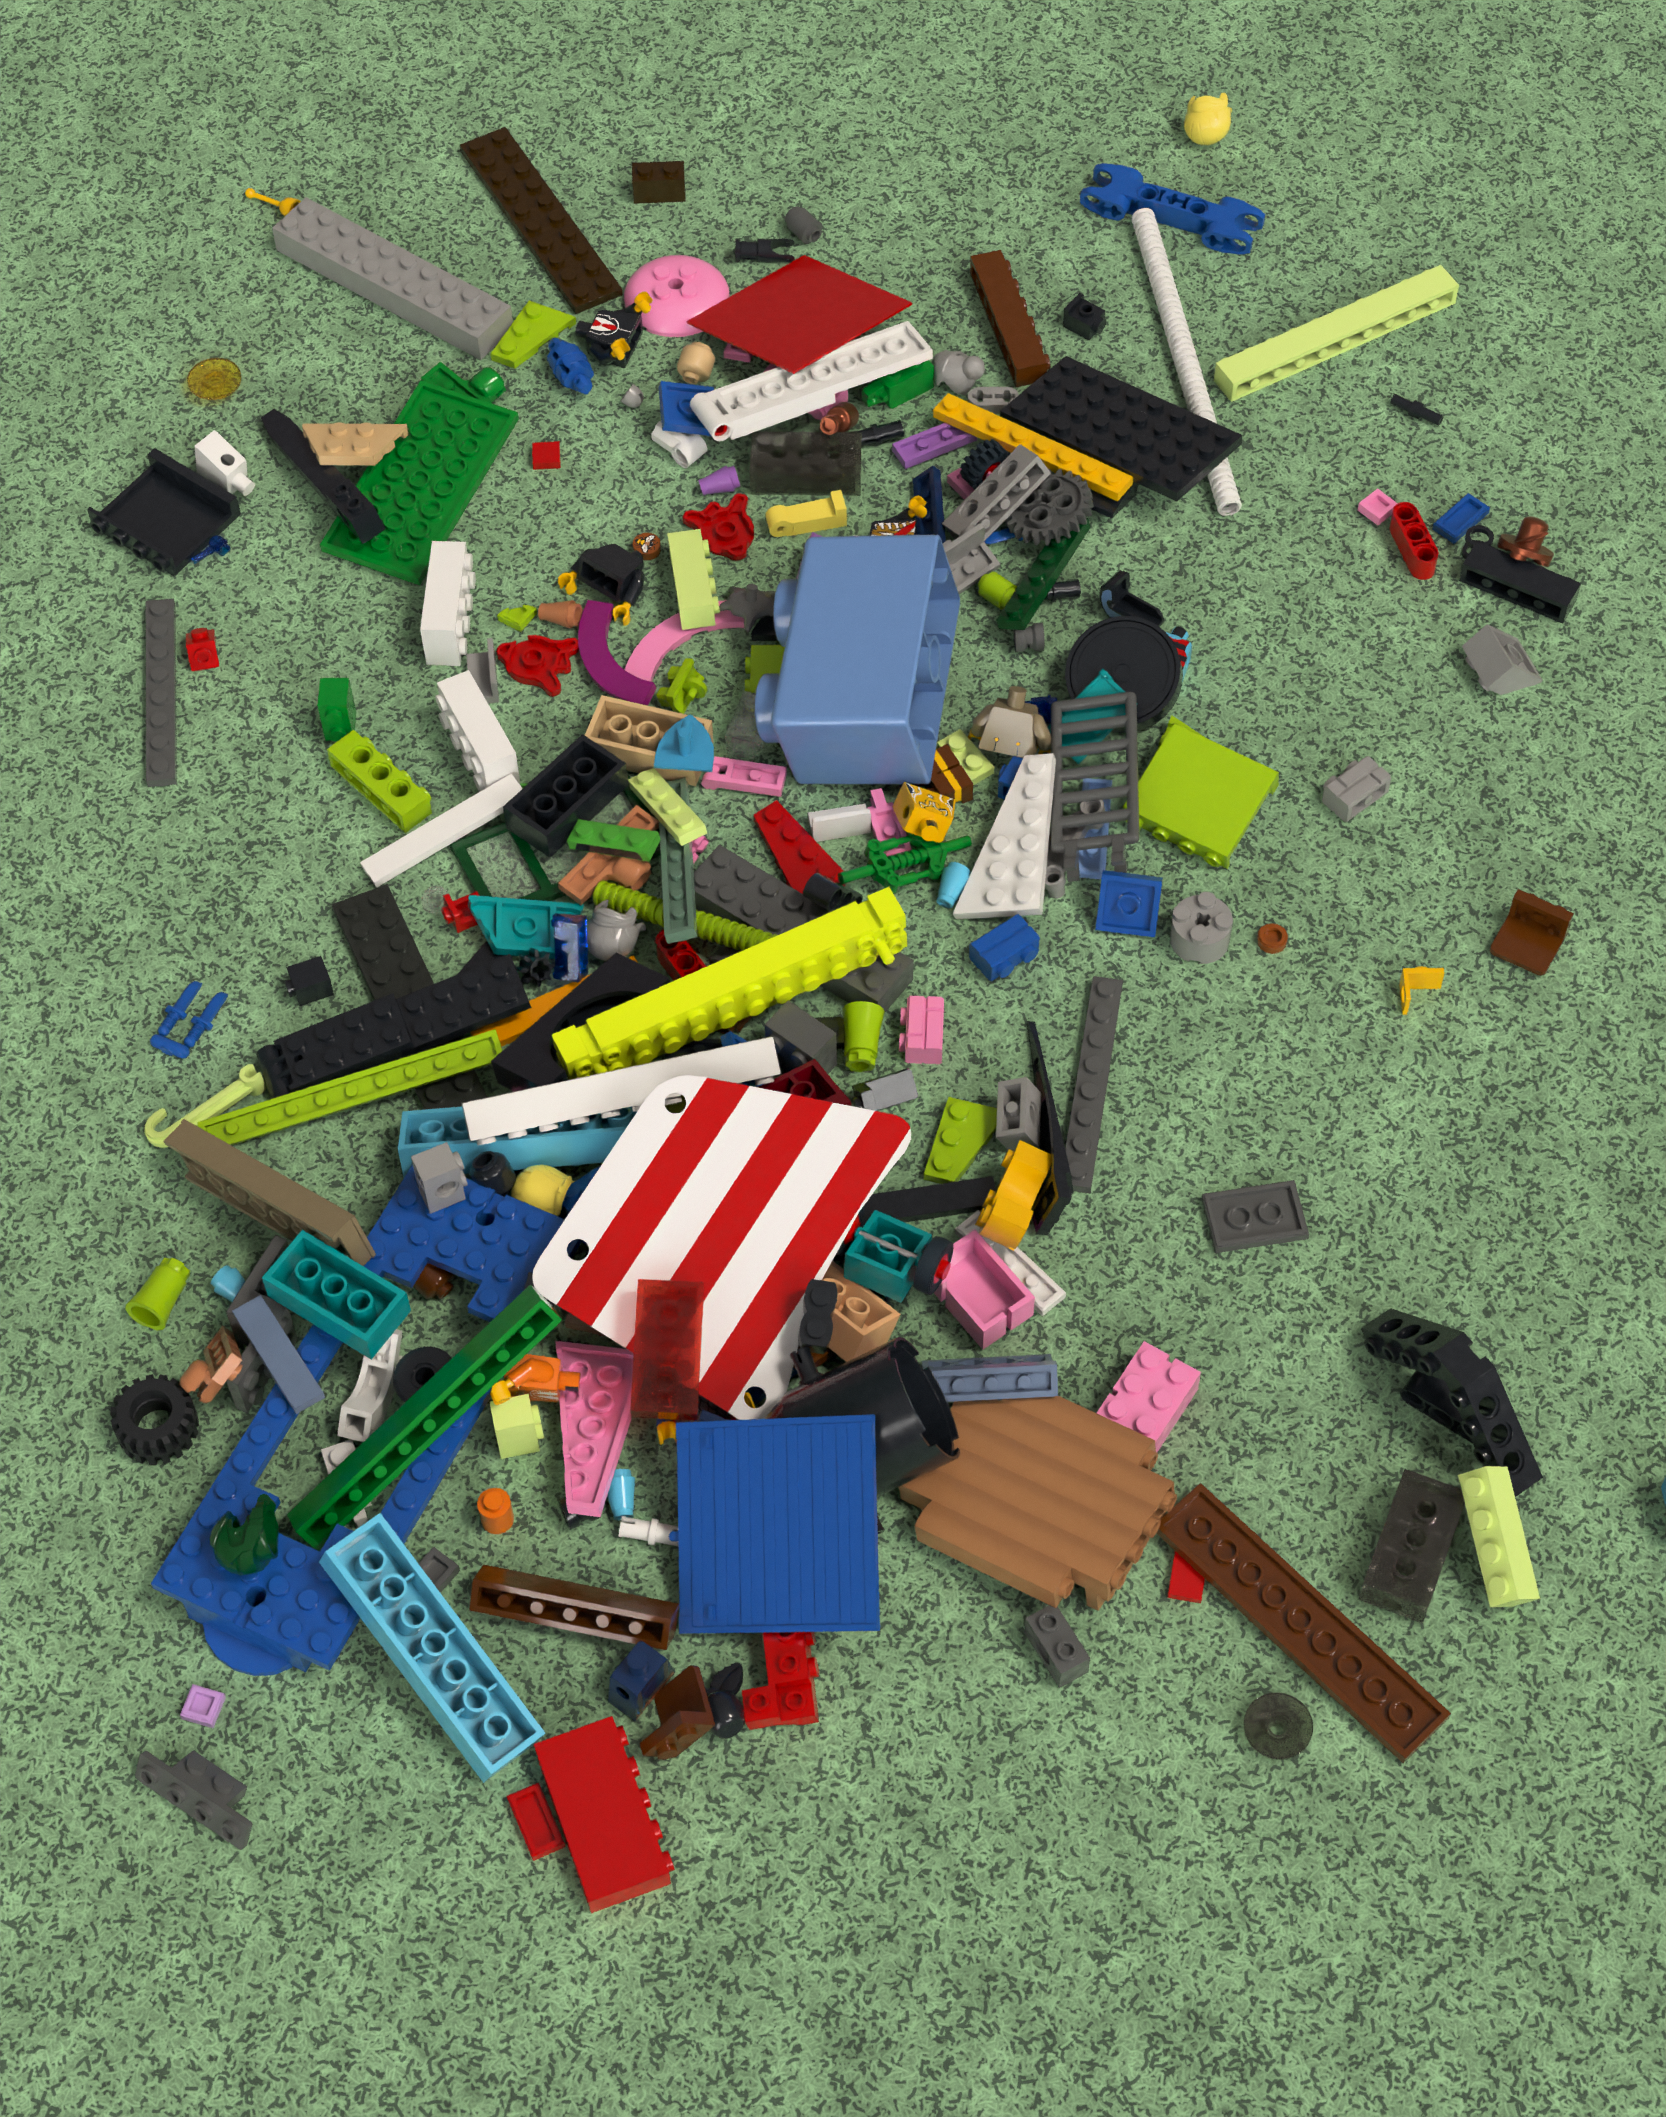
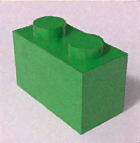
[317,678,356,742]

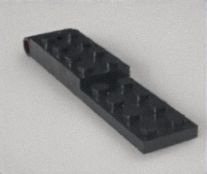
[256,954,532,1099]

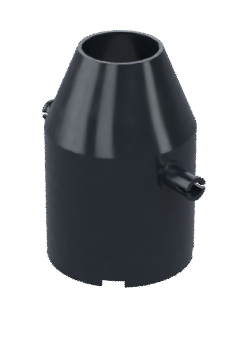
[764,1337,960,1534]

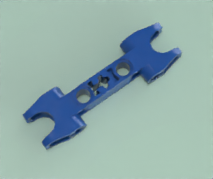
[1080,163,1265,254]

